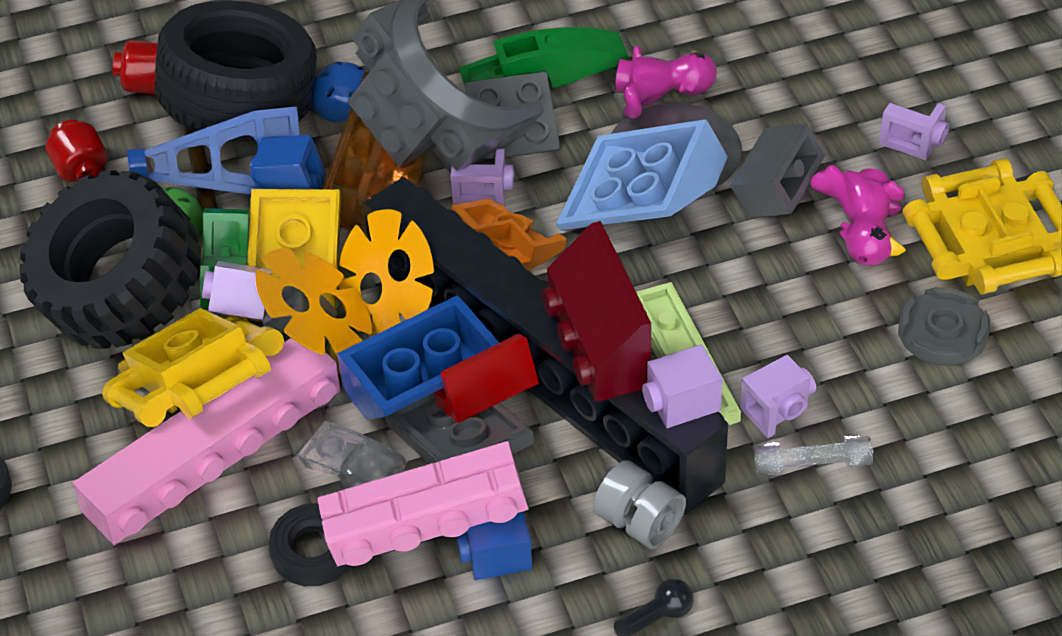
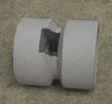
[593,460,686,549]

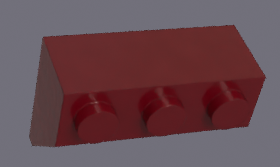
[542,221,652,402]

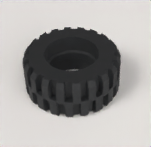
[19,170,201,349]

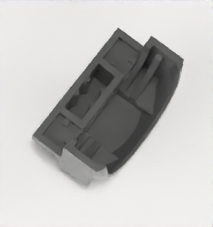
[347,0,544,174]

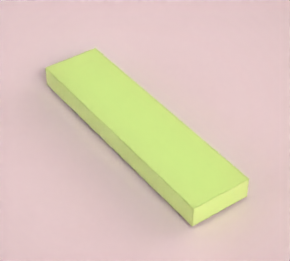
[636,282,741,425]

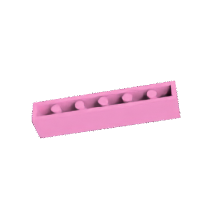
[72,338,340,545]

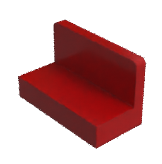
[433,334,539,423]

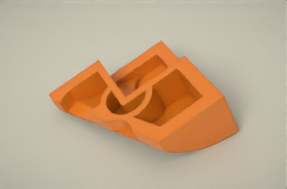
[451,198,567,271]

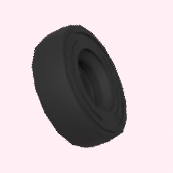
[269,503,351,586]

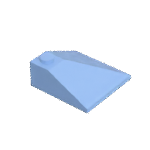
[556,119,728,230]

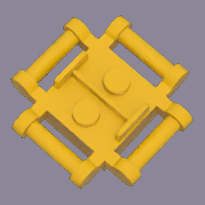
[902,158,1062,295]
[102,308,284,427]

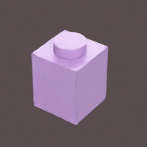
[202,261,272,320]
[642,344,723,428]

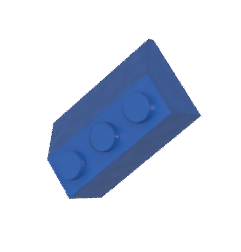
[337,295,499,419]

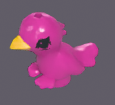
[615,45,717,118]
[810,164,906,266]

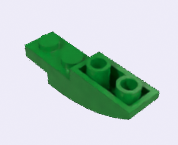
[459,27,630,89]

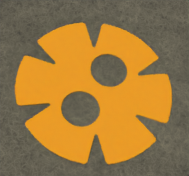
[338,209,434,338]
[255,248,372,355]

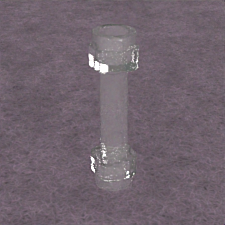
[754,435,873,475]

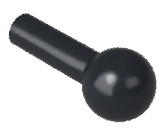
[614,579,694,636]

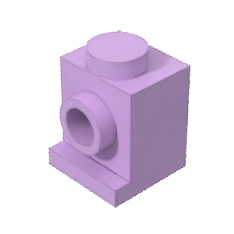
[740,354,816,438]

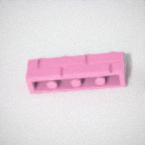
[317,441,529,567]

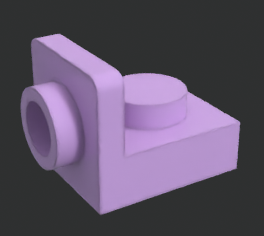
[879,103,949,161]
[450,148,514,206]

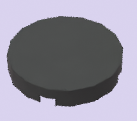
[898,287,990,366]

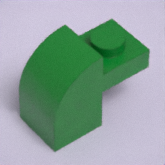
[200,208,249,309]

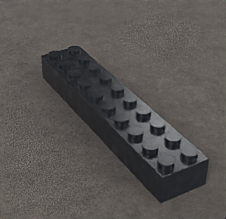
[363,176,728,515]

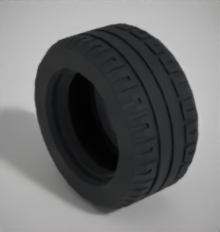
[154,0,317,141]

